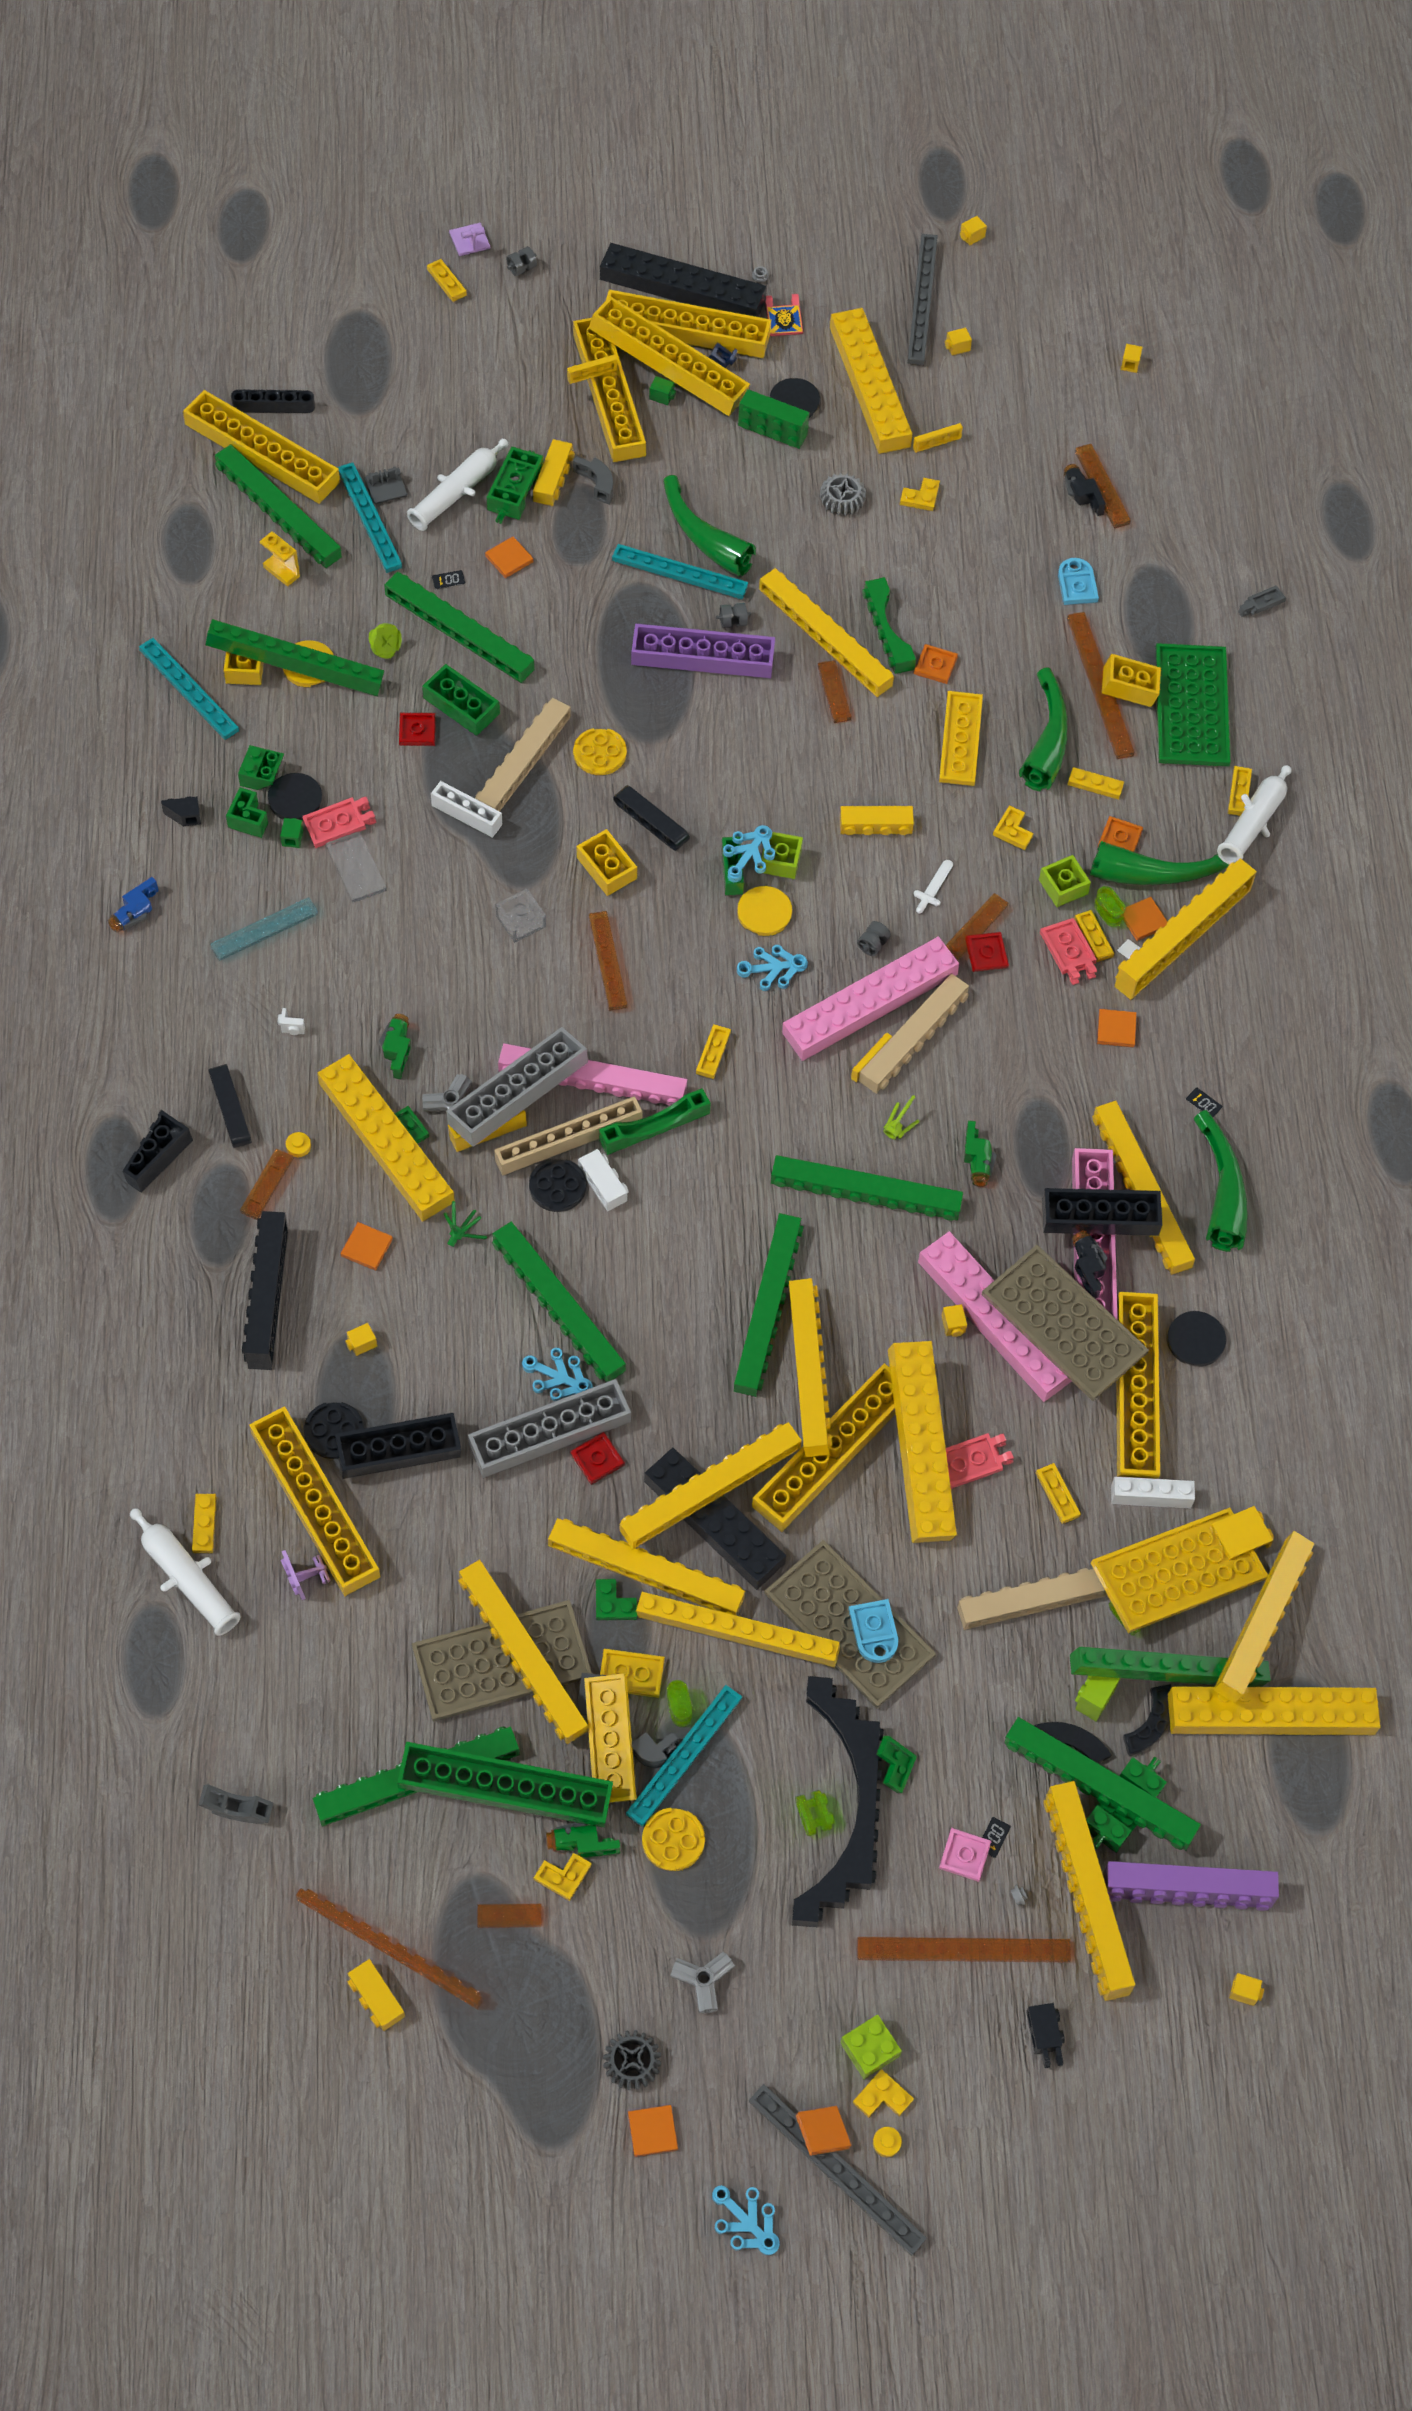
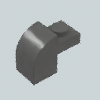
[632,1732,678,1768]

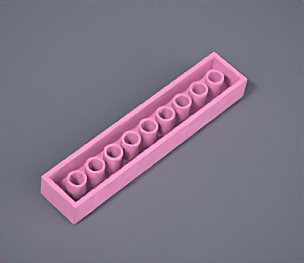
[782,936,959,1061]
[1072,1148,1117,1319]
[918,1231,1072,1402]

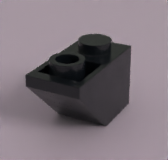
[161,796,201,827]

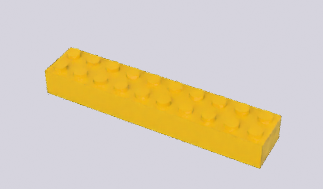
[606,290,771,358]
[589,296,750,416]
[830,308,912,454]
[573,318,646,462]
[183,390,340,504]
[1114,858,1257,1000]
[317,1054,455,1222]
[1116,1292,1160,1479]
[888,1341,957,1543]
[752,1363,896,1532]
[249,1406,380,1597]
[1168,1687,1380,1735]
[1043,1781,1135,2001]

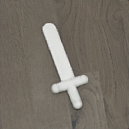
[914,860,953,914]

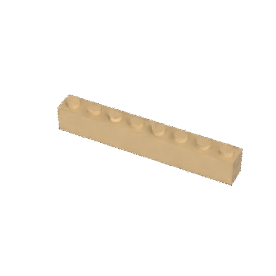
[475,698,571,812]
[859,973,969,1094]
[494,1096,642,1176]
[957,1568,1108,1630]

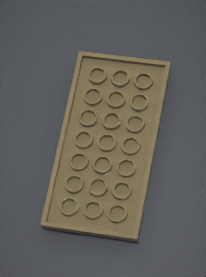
[981,1245,1149,1401]
[764,1540,936,1709]
[411,1600,592,1722]

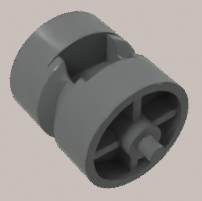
[506,246,537,276]
[716,603,751,628]
[857,921,891,956]

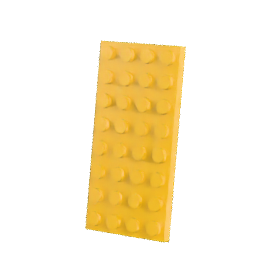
[1091,1507,1268,1633]

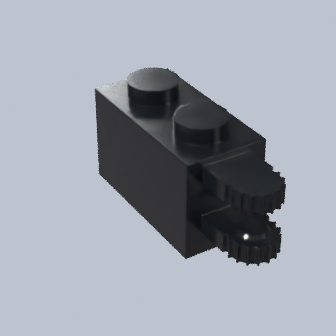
[1026,2003,1065,2068]

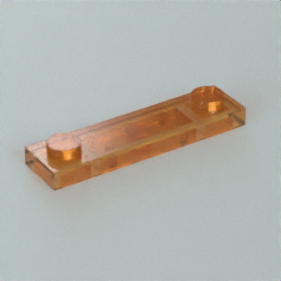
[818,660,851,723]
[240,1149,294,1220]

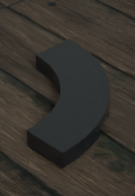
[1123,1684,1172,1756]
[1033,1722,1112,1763]

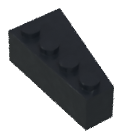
[123,1110,193,1193]

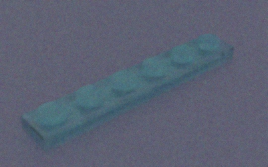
[210,897,318,961]

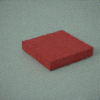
[399,713,436,746]
[965,932,1009,972]
[570,1432,625,1485]

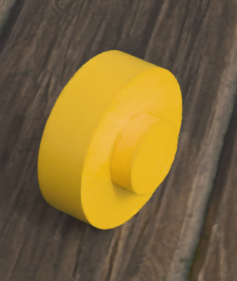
[286,1132,311,1157]
[873,2127,902,2157]

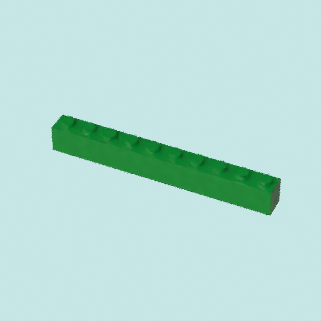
[215,444,342,568]
[384,571,535,683]
[205,619,385,697]
[770,1155,963,1220]
[733,1213,804,1397]
[492,1221,626,1383]
[1070,1646,1271,1687]
[1004,1717,1201,1851]
[312,1726,520,1827]

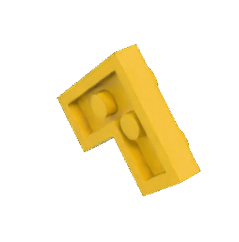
[900,478,940,511]
[993,805,1034,850]
[533,1853,592,1901]
[852,2069,914,2118]

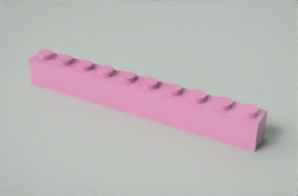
[498,1043,687,1106]

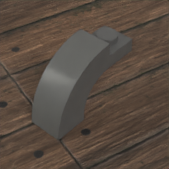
[573,456,613,505]
[198,1784,273,1824]

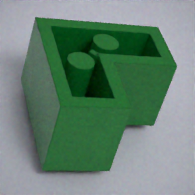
[226,787,268,838]

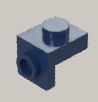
[708,343,738,368]

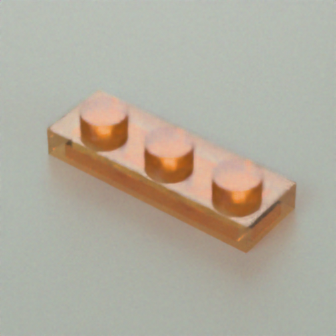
[477,1904,542,1928]

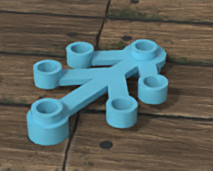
[723,825,775,883]
[737,945,808,991]
[522,1348,593,1402]
[712,2186,780,2255]

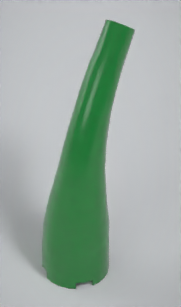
[663,475,756,576]
[1019,667,1067,792]
[1090,841,1229,885]
[1194,1110,1248,1252]

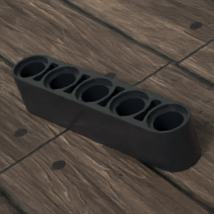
[231,389,315,413]
[613,785,690,851]
[208,1064,252,1148]

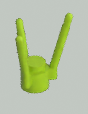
[883,1095,920,1140]

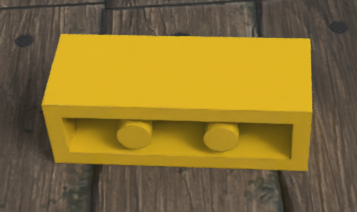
[347,1959,405,2032]

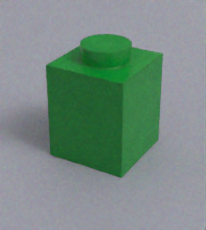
[649,376,676,406]
[280,818,304,848]

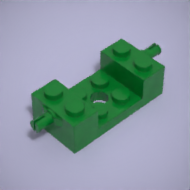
[487,446,544,524]
[1086,1757,1167,1853]

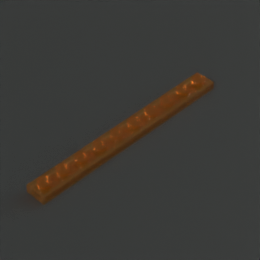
[1067,612,1135,759]
[296,1888,482,2010]
[857,1937,1071,1962]

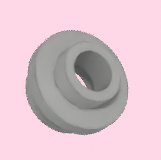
[752,266,769,282]
[1010,1885,1028,1906]

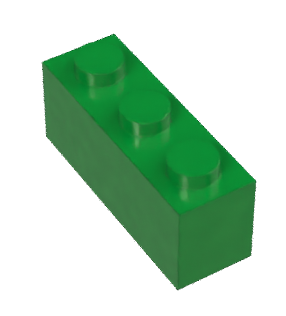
[721,837,744,895]

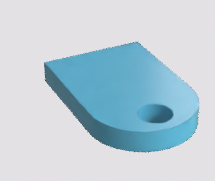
[1058,558,1099,605]
[848,1599,898,1663]

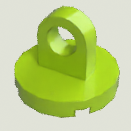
[368,623,402,659]

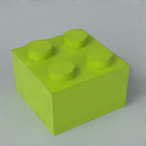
[760,832,803,879]
[1039,855,1091,907]
[1075,1676,1121,1722]
[840,2014,902,2080]

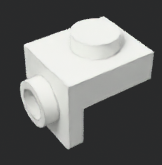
[278,1008,305,1035]

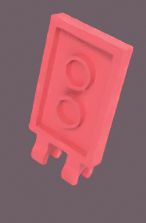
[302,797,376,848]
[1040,918,1097,985]
[946,1433,1014,1489]

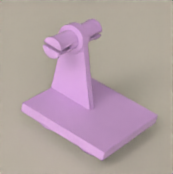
[449,223,490,256]
[281,1550,331,1600]

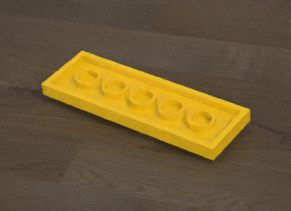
[939,691,983,786]
[584,1674,636,1803]

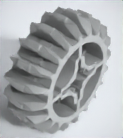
[820,472,866,516]

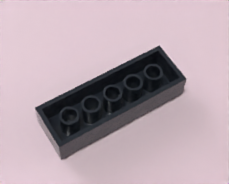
[1042,1188,1162,1236]
[335,1412,461,1479]

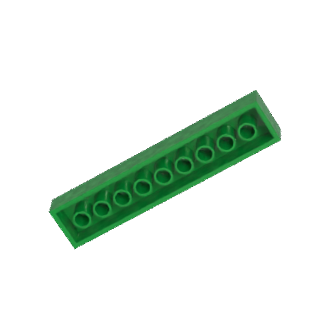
[397,1742,613,1828]

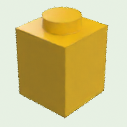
[960,216,987,245]
[945,327,972,356]
[1121,344,1143,373]
[941,1304,967,1337]
[345,1323,377,1356]
[1229,1973,1264,2006]

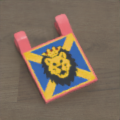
[765,294,803,336]

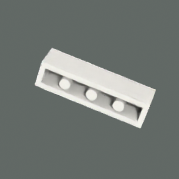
[431,781,502,838]
[1111,1477,1195,1509]

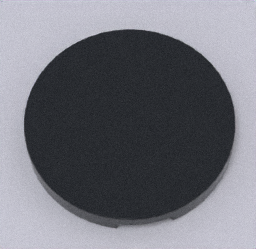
[770,378,820,418]
[268,773,322,820]
[529,1159,586,1212]
[1167,1311,1226,1367]
[304,1402,364,1459]

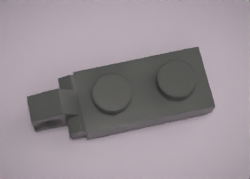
[1238,586,1286,617]

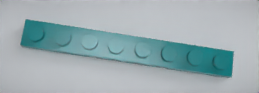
[337,462,403,573]
[612,544,749,600]
[139,638,239,740]
[626,1685,742,1827]

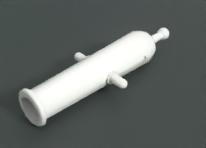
[407,439,508,531]
[1217,765,1292,865]
[130,1508,241,1636]

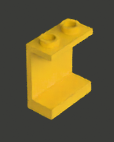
[260,531,300,587]
[1211,1506,1274,1560]

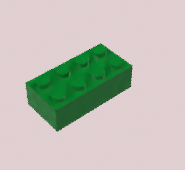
[738,389,810,449]
[422,664,500,736]

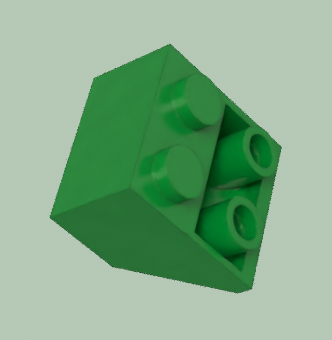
[238,745,284,790]

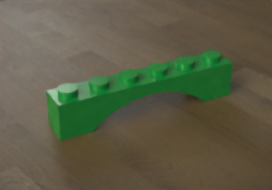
[862,577,916,674]
[599,1088,711,1155]

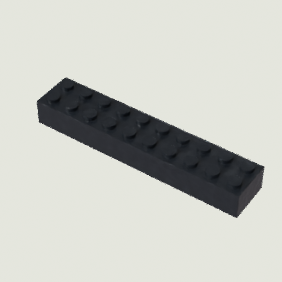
[600,243,767,317]

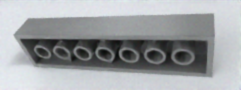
[446,1027,588,1147]
[468,1379,631,1478]

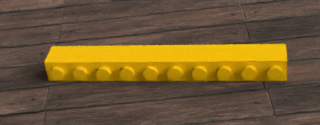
[759,568,894,697]
[1092,1101,1195,1275]
[789,1278,833,1457]
[620,1422,802,1549]
[548,1518,745,1616]
[1213,1531,1314,1703]
[458,1559,588,1744]
[636,1592,840,1668]

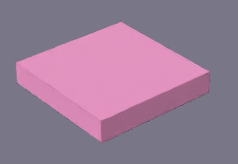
[939,1828,991,1882]

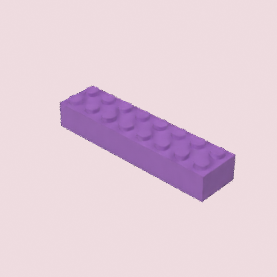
[631,624,775,678]
[1103,1861,1279,1911]

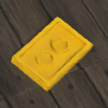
[600,1649,665,1698]

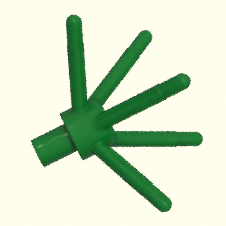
[444,1201,488,1247]

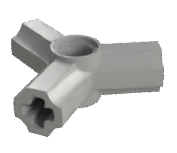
[422,1074,472,1111]
[670,1952,735,2014]

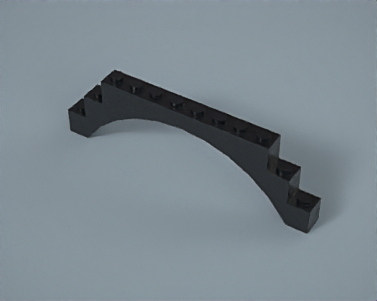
[792,1676,884,1928]

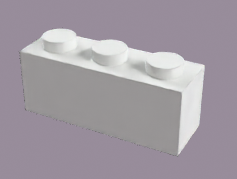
[578,1149,629,1212]

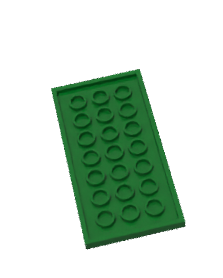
[1155,643,1230,767]

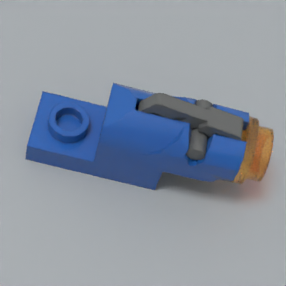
[107,877,159,932]

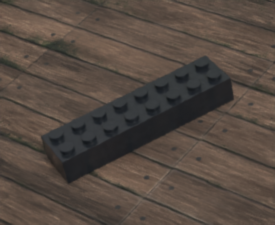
[242,1211,289,1370]
[644,1448,786,1590]

